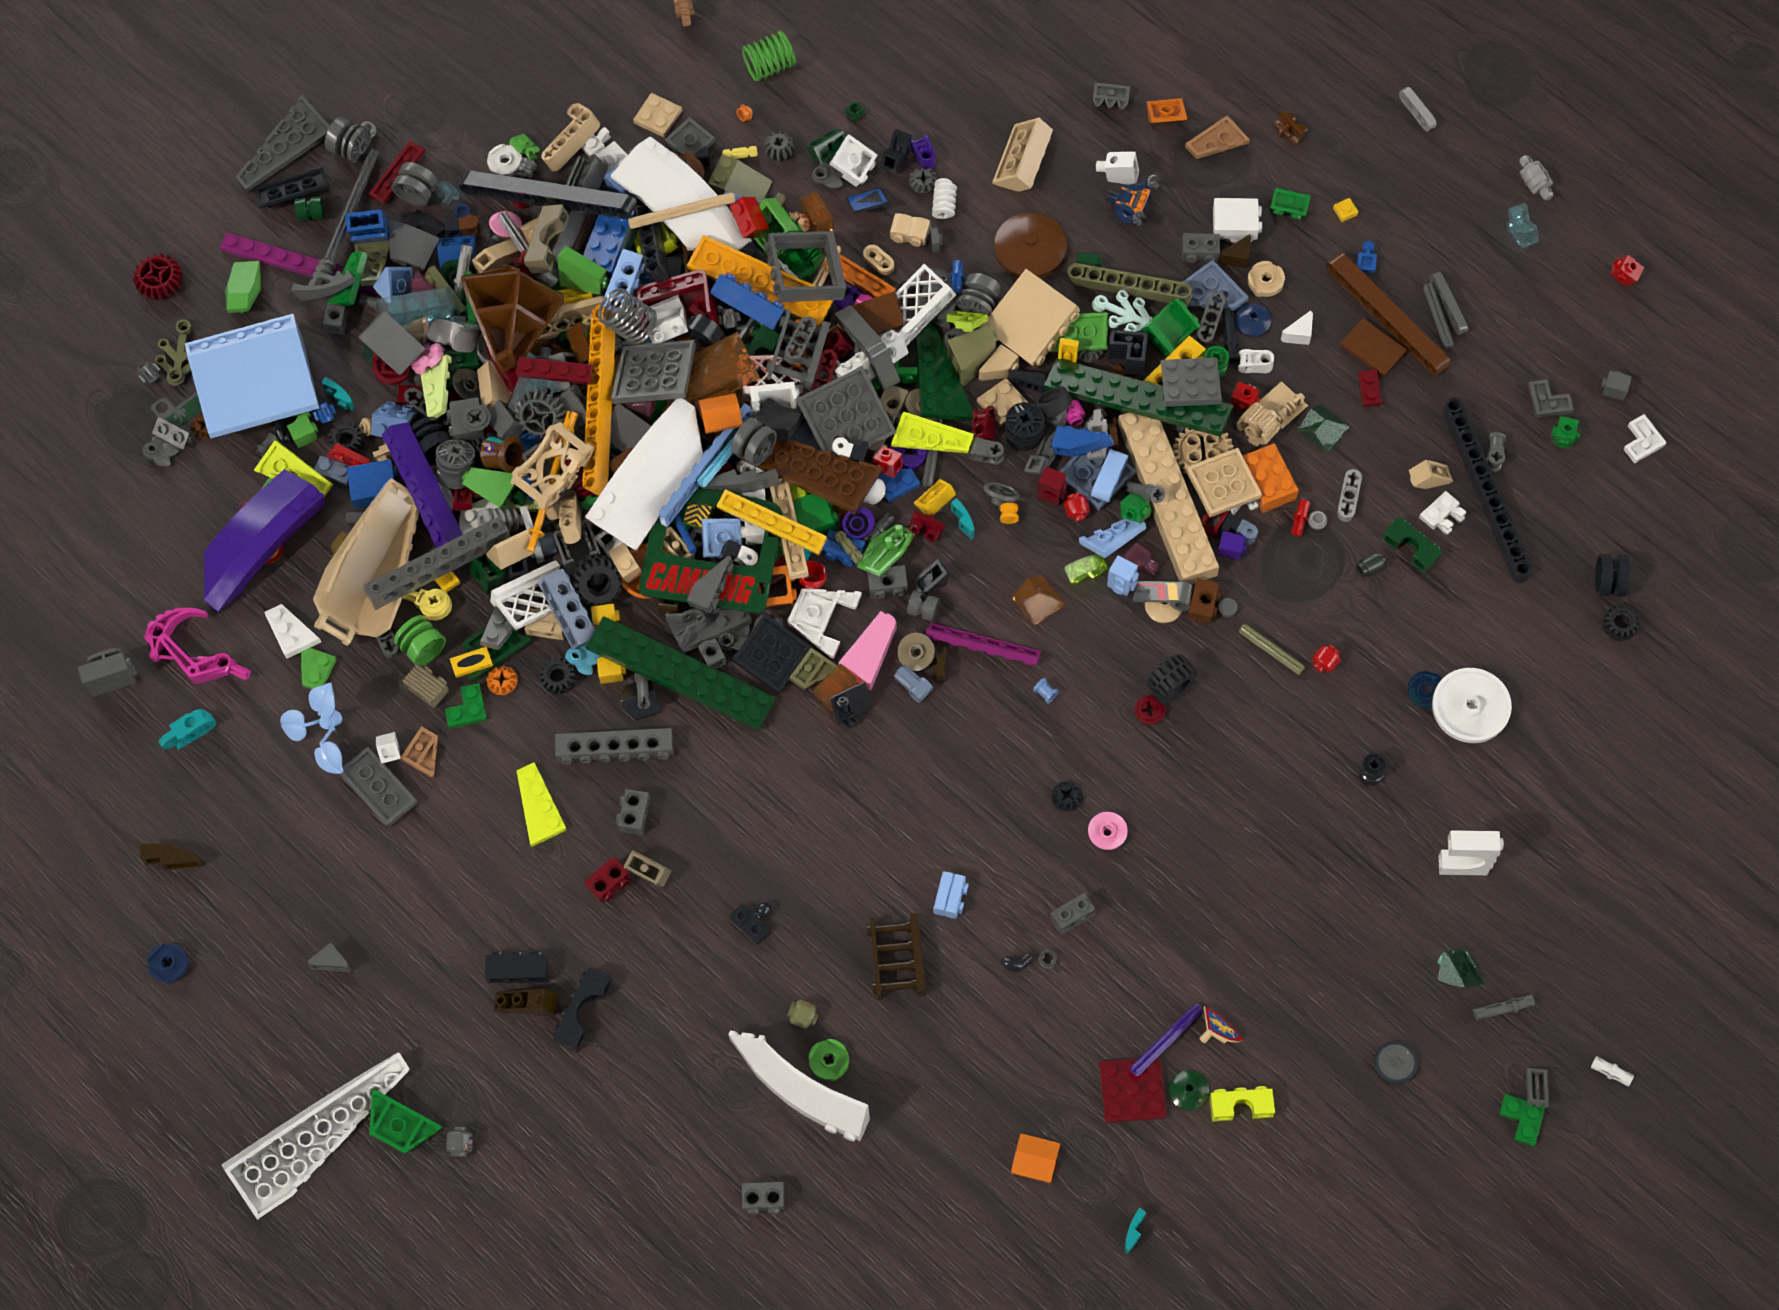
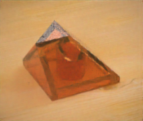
[1012,575,1065,625]

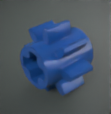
[312,401,336,423]

